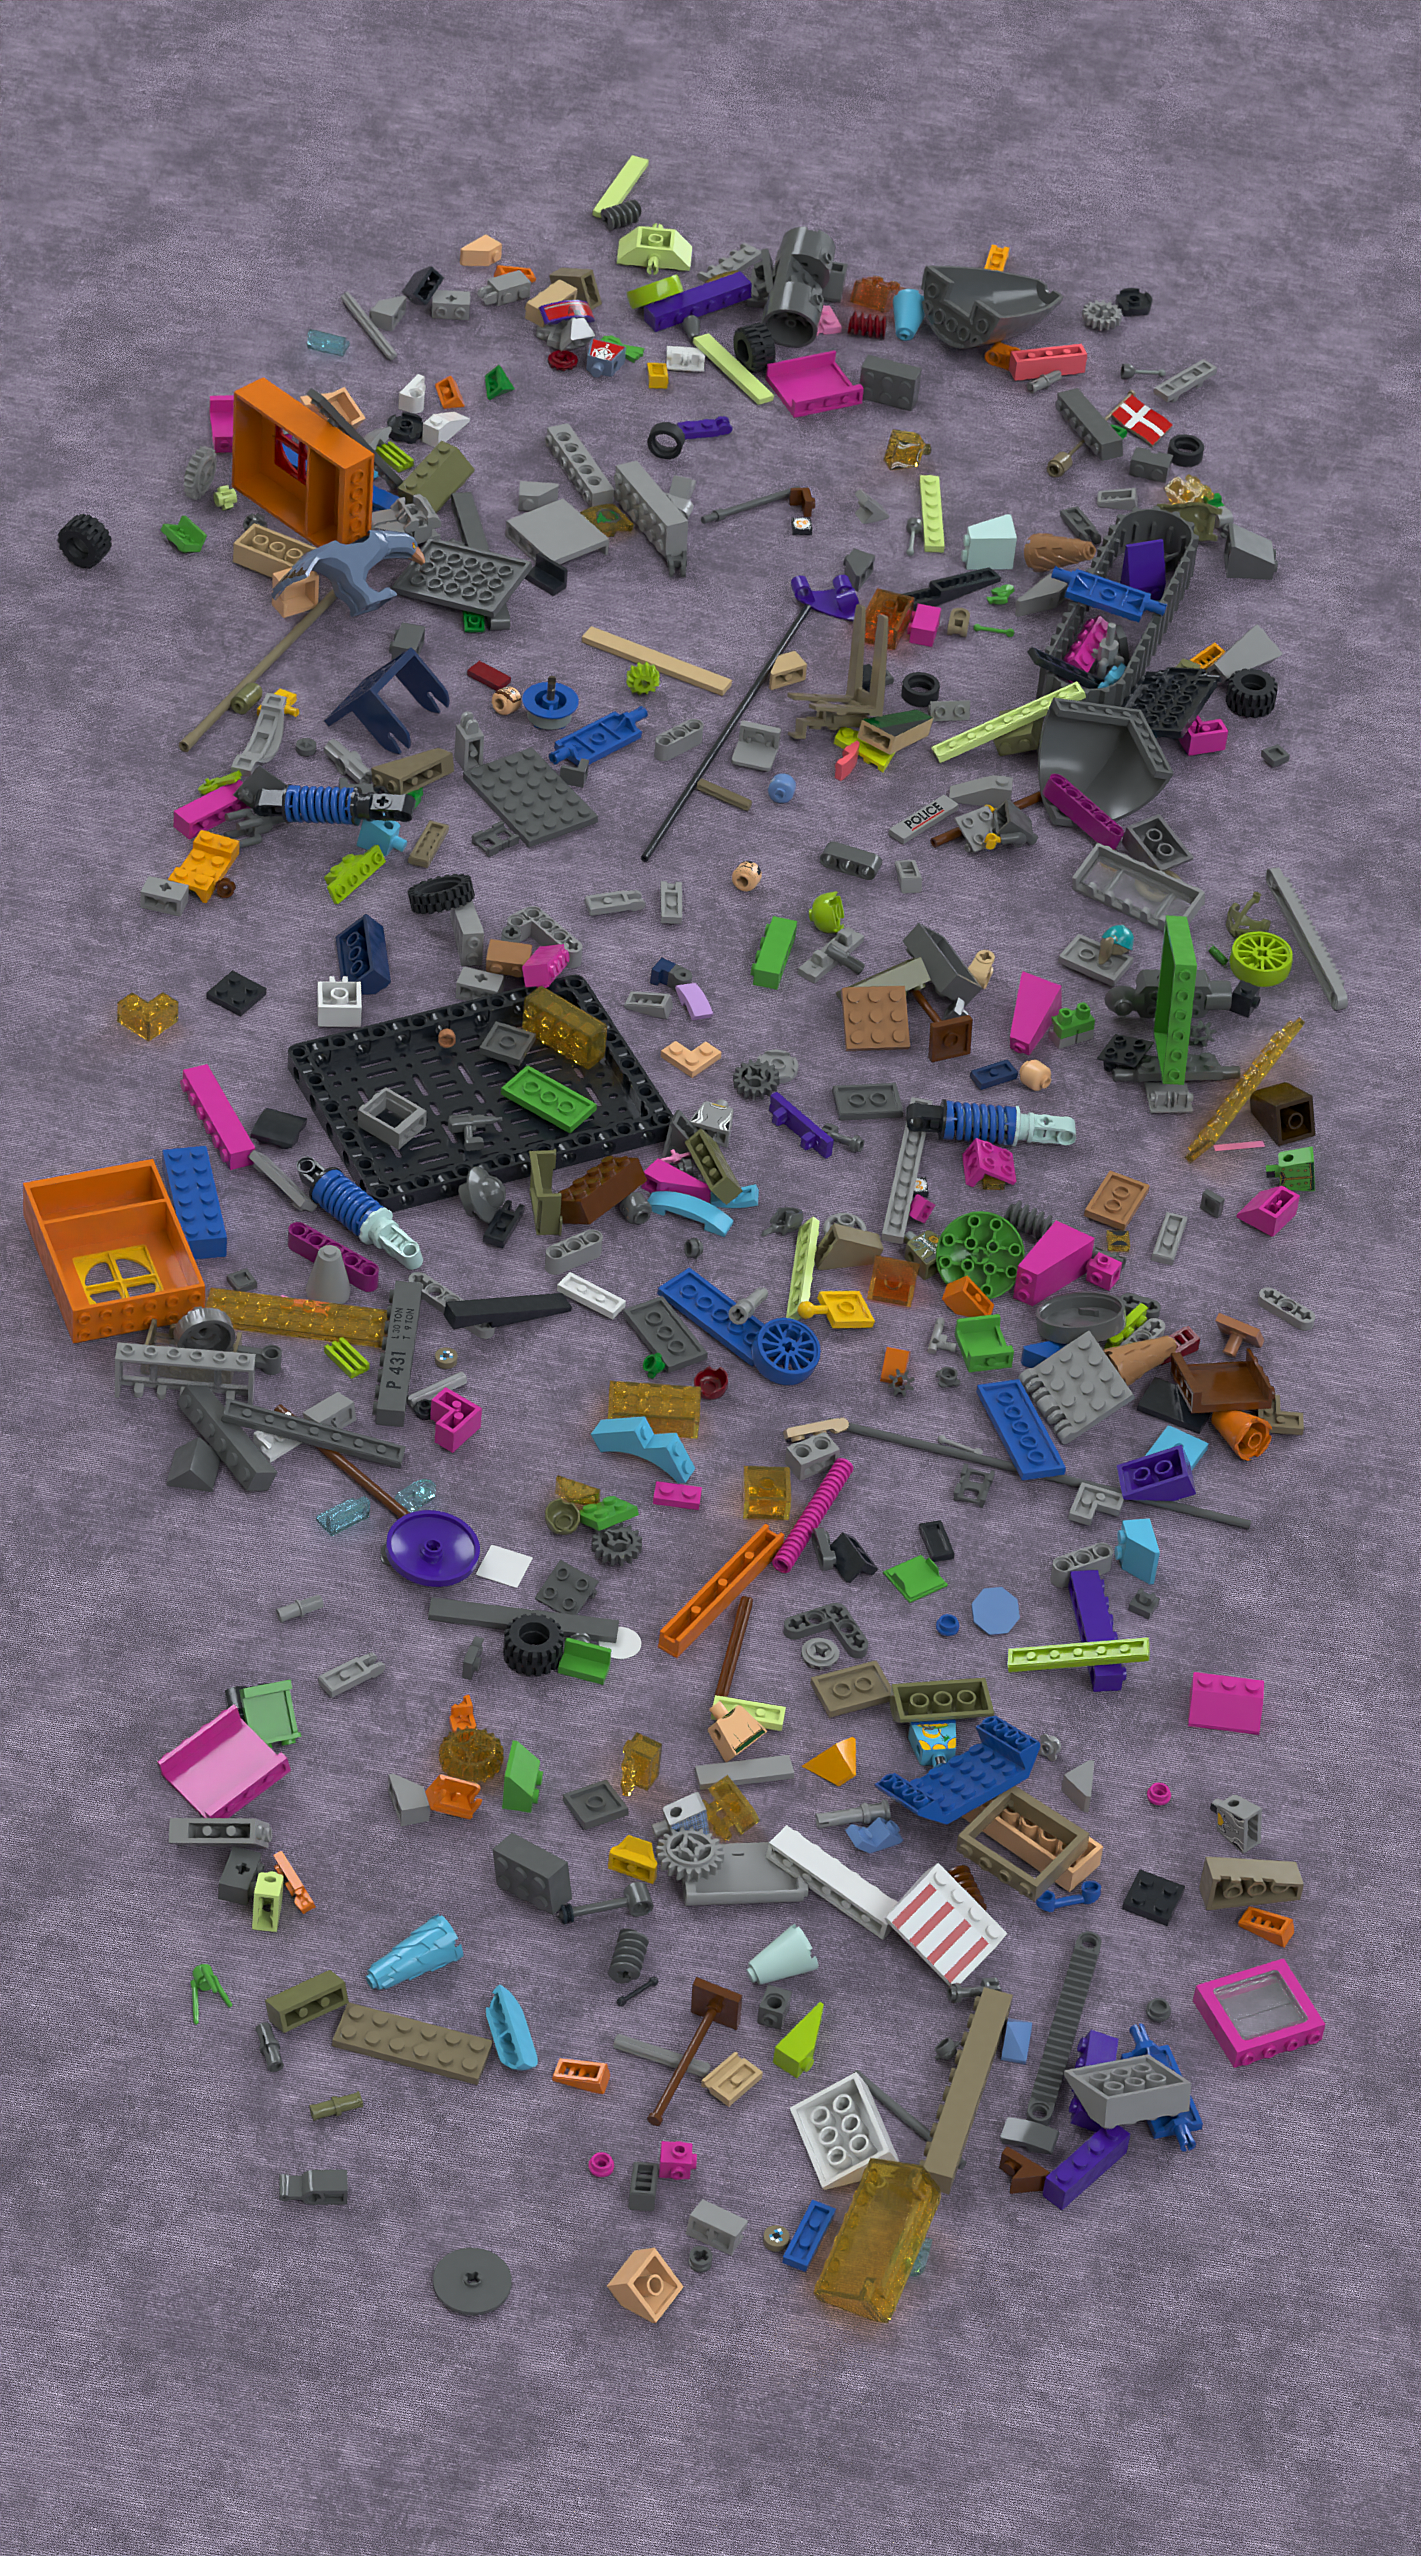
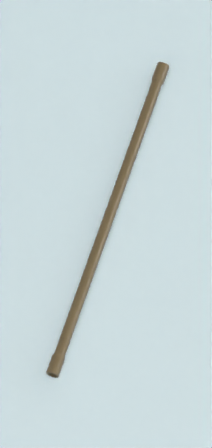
[179,589,337,752]

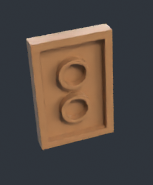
[1084,1171,1150,1231]

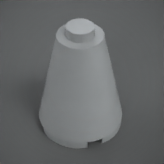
[306,1245,351,1307]

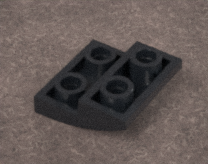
[250,1108,307,1149]

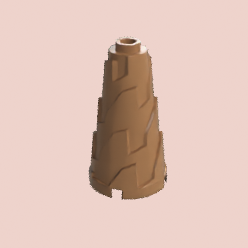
[1024,533,1096,572]
[1103,1336,1177,1386]

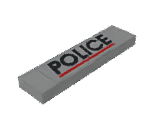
[888,795,959,844]

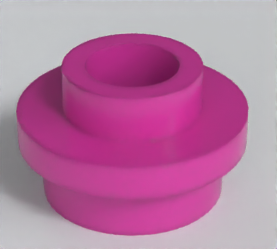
[1147,1783,1171,1805]
[588,2152,614,2177]

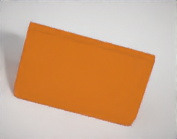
[435,375,465,409]

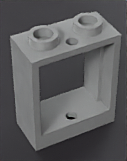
[357,1087,427,1150]

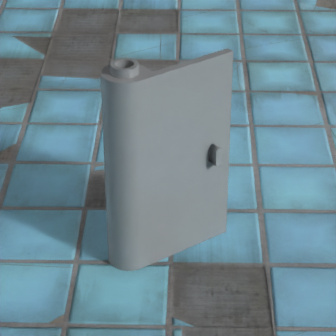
[681,1842,808,1906]

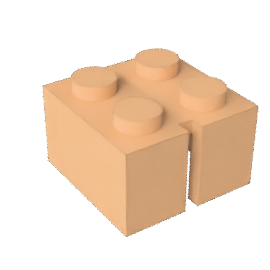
[310,387,366,429]
[272,567,319,618]

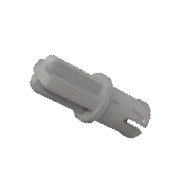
[1027,370,1062,394]
[276,1594,324,1623]

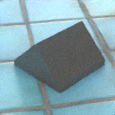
[167,1437,221,1492]

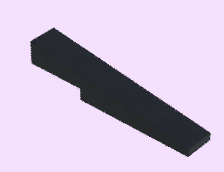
[895,567,1002,618]
[443,1293,572,1330]

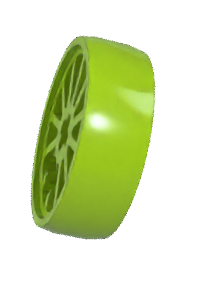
[626,274,683,309]
[1229,931,1293,987]

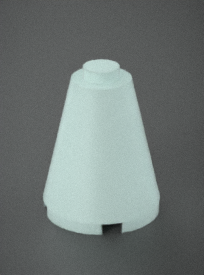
[746,1924,819,1985]

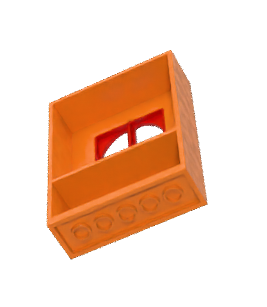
[232,377,374,547]

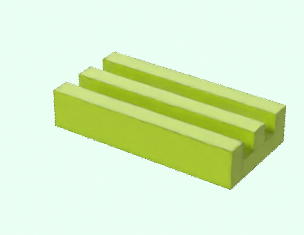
[375,441,414,473]
[324,1337,370,1379]

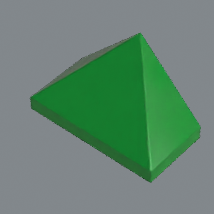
[485,365,515,400]

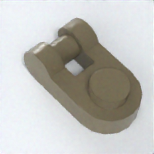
[947,608,970,637]

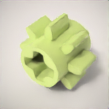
[214,485,237,510]

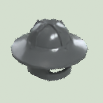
[458,1167,506,1224]

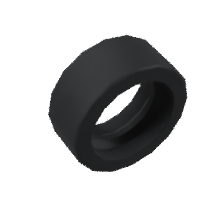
[647,422,685,460]
[1167,434,1205,467]
[901,672,940,707]

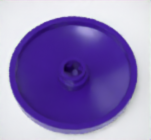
[386,1510,480,1587]

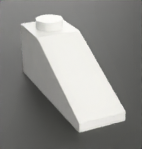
[422,412,470,447]

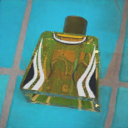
[884,429,931,470]

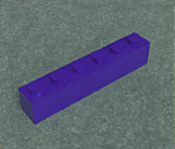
[644,271,752,332]
[1068,1570,1127,1692]

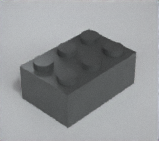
[860,355,922,411]
[492,1833,572,1915]

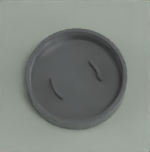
[1036,1291,1126,1344]

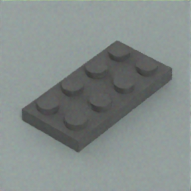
[623,1296,708,1373]

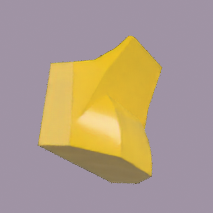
[608,1835,658,1884]

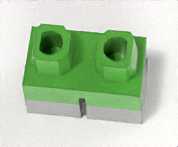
[1048,1002,1095,1049]

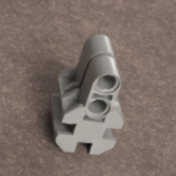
[371,494,441,544]

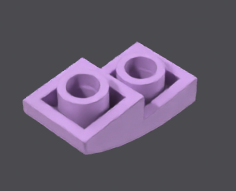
[675,983,713,1020]

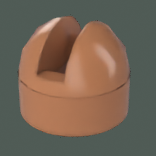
[438,1028,456,1048]

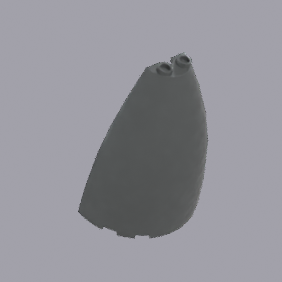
[921,265,1064,348]

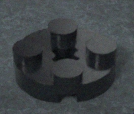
[1115,288,1153,317]
[387,412,423,444]

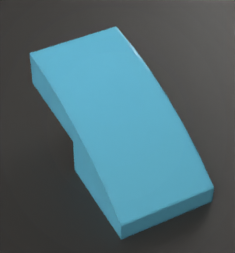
[711,1184,759,1208]

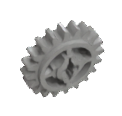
[183,446,217,500]
[656,1827,724,1882]

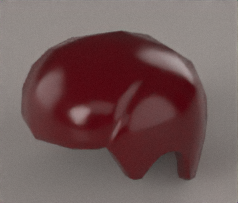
[694,1366,728,1400]

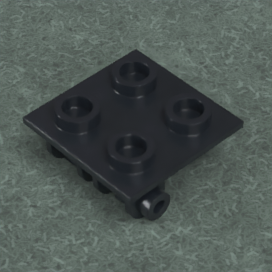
[1097,1034,1154,1072]

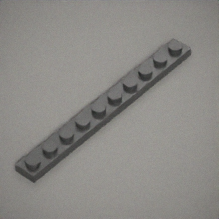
[306,388,404,490]

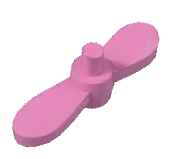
[661,1149,692,1164]

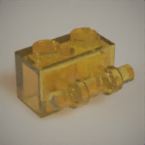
[1163,474,1214,504]
[620,1733,662,1796]
[702,1775,760,1841]

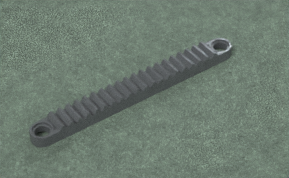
[1026,1931,1102,2126]

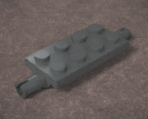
[1112,1052,1240,1083]

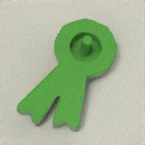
[601,335,644,363]

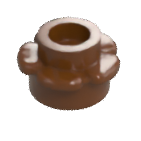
[215,878,236,898]

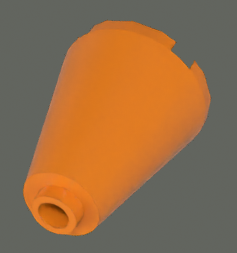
[1211,1410,1272,1461]

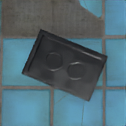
[1137,1377,1212,1434]

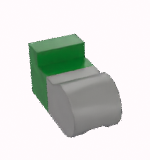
[1202,493,1233,528]

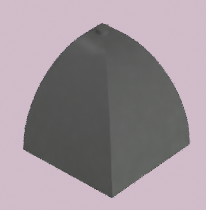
[1038,697,1174,827]

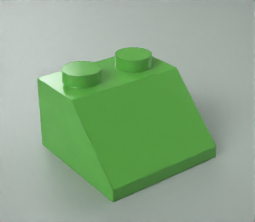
[502,1740,544,1813]

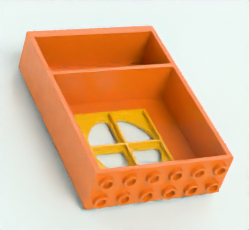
[23,1159,205,1344]

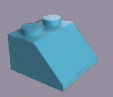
[1115,1519,1160,1585]

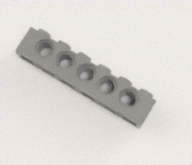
[545,423,614,509]

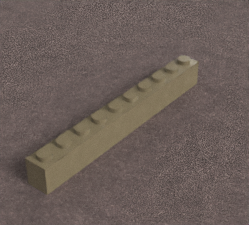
[917,1987,1013,2195]

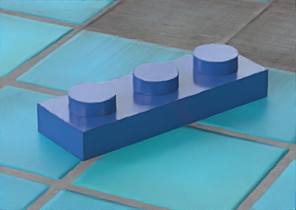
[782,2199,836,2272]

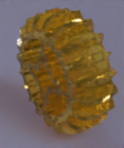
[439,1725,504,1784]

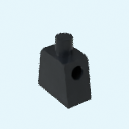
[402,266,444,306]

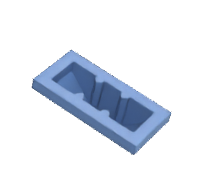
[1001,2018,1033,2064]

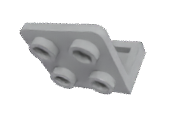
[732,720,781,771]

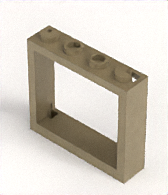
[956,1786,1090,1902]

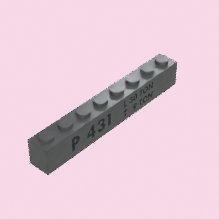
[372,1281,422,1427]

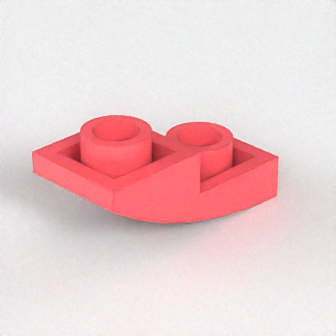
[835,741,860,781]

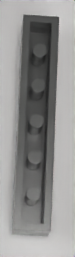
[1055,388,1123,461]
[177,1385,278,1491]

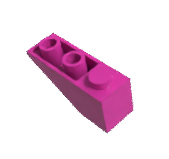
[641,1158,711,1203]

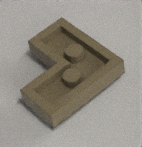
[1257,1395,1304,1435]

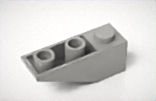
[1015,574,1068,617]

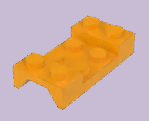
[168,830,240,903]

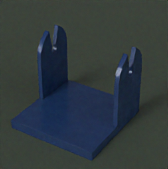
[324,647,450,754]

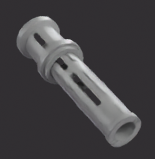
[728,1287,769,1325]
[815,1799,890,1829]

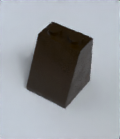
[1249,1082,1316,1146]

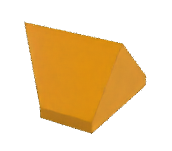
[802,1737,856,1787]

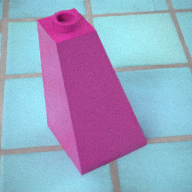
[1010,971,1062,1055]

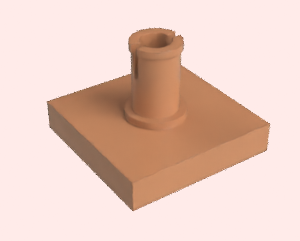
[1215,1313,1264,1358]

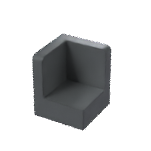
[560,758,589,788]

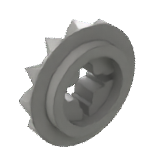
[801,1638,839,1670]

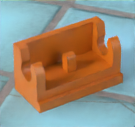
[425,1774,482,1820]

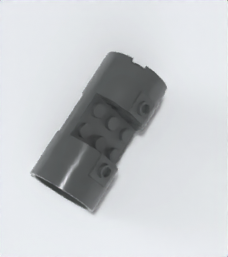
[761,227,836,348]

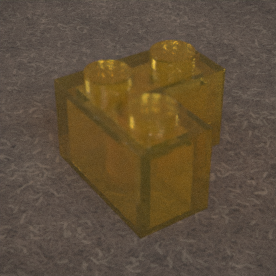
[117,992,179,1042]

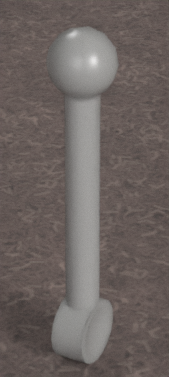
[938,1435,983,1455]

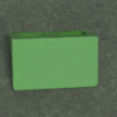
[558,1638,612,1685]

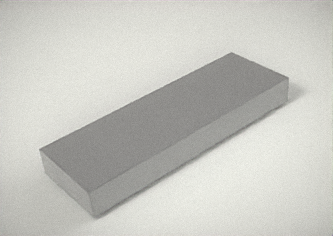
[1151,1212,1188,1266]

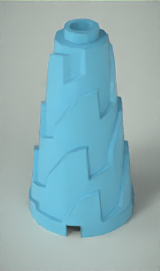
[365,1914,464,1990]

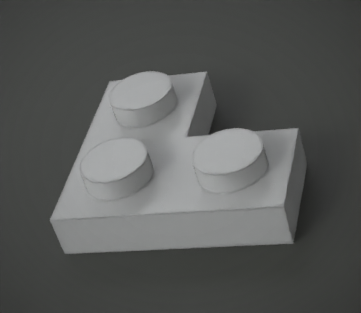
[1068,1482,1125,1526]

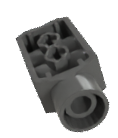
[1104,969,1232,1018]

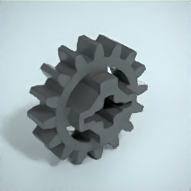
[733,1059,780,1100]
[592,1522,642,1566]

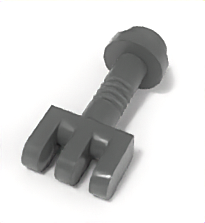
[822,1123,865,1153]
[947,1977,1002,2003]

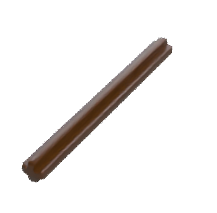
[714,1596,753,1698]

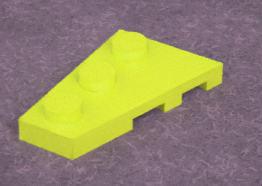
[834,727,896,772]

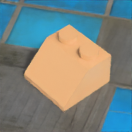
[607,2248,683,2323]

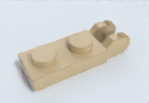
[783,1417,849,1442]

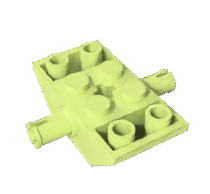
[617,223,692,275]

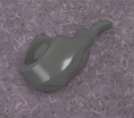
[761,1207,804,1237]

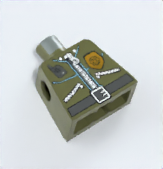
[903,1230,940,1280]

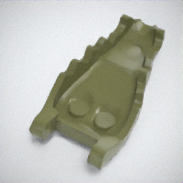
[1157,502,1223,542]

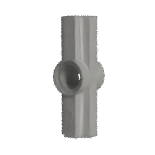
[324,739,372,784]

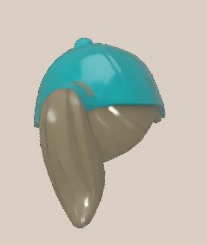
[1099,925,1134,965]

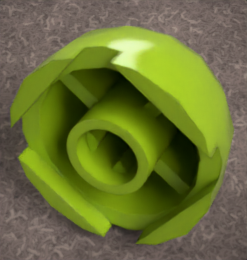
[809,891,844,934]

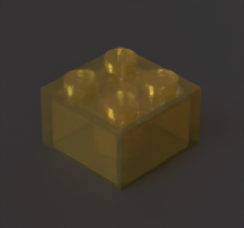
[742,1466,791,1520]

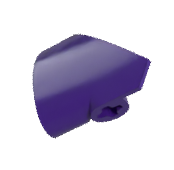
[790,575,860,621]

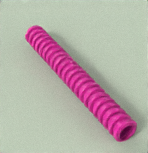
[772,1458,854,1573]

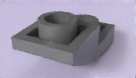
[1000,2117,1060,2155]

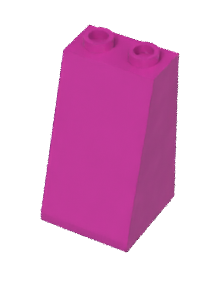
[1013,1220,1095,1307]

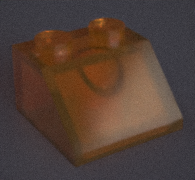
[867,1255,921,1307]

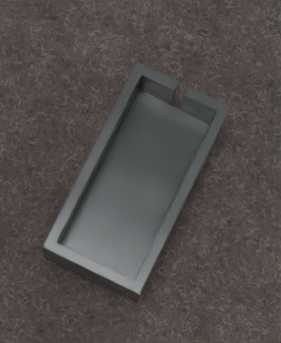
[902,923,982,1006]

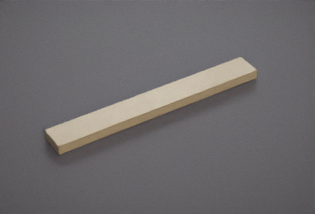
[582,626,732,696]

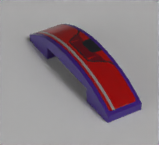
[538,300,595,325]

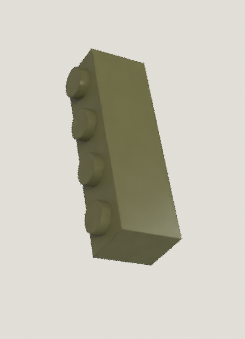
[685,1129,743,1205]

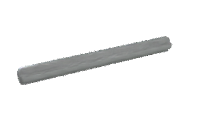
[341,292,397,361]

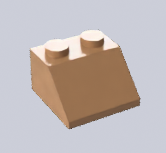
[486,939,532,977]

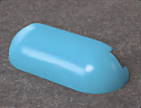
[486,1985,538,2071]

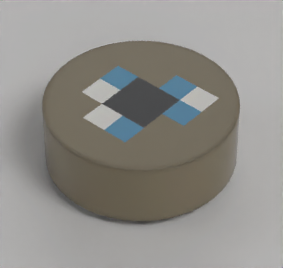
[435,1347,458,1369]
[763,2225,790,2252]

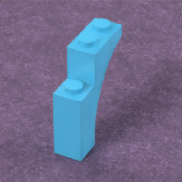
[591,1416,695,1484]

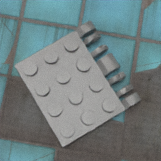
[1018,1331,1135,1444]

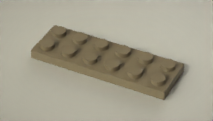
[332,2002,493,2085]

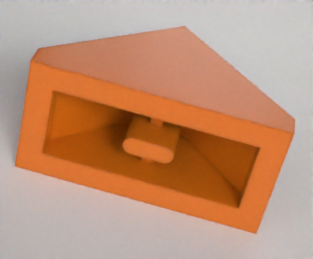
[880,1347,911,1386]

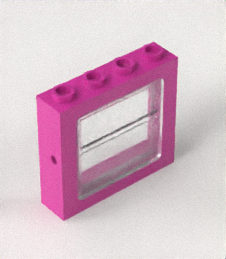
[1193,1958,1326,2068]

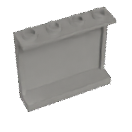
[506,499,609,564]

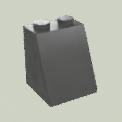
[1224,523,1278,580]

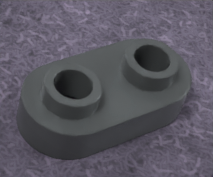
[812,1527,836,1571]

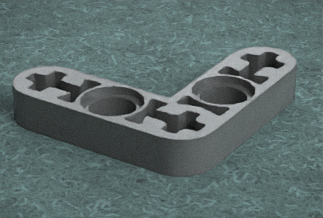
[783,1603,869,1659]

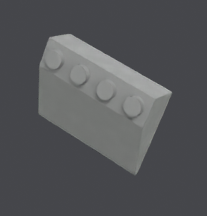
[1064,2055,1191,2129]

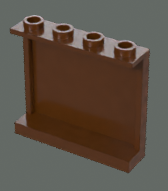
[1170,1348,1275,1413]

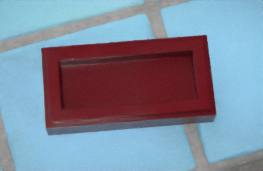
[467,660,511,691]

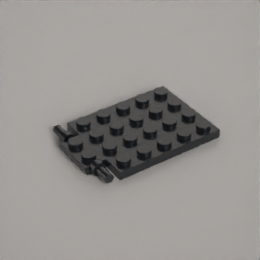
[1121,667,1222,739]

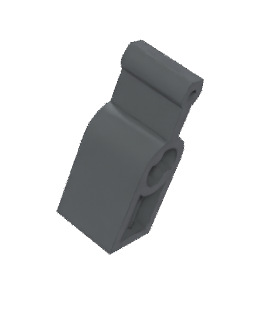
[279,2169,348,2205]

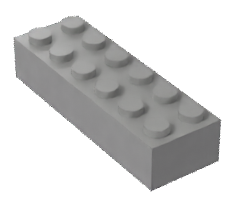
[614,461,688,559]

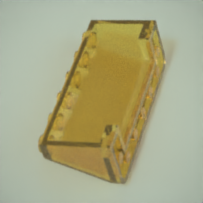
[813,2158,941,2323]

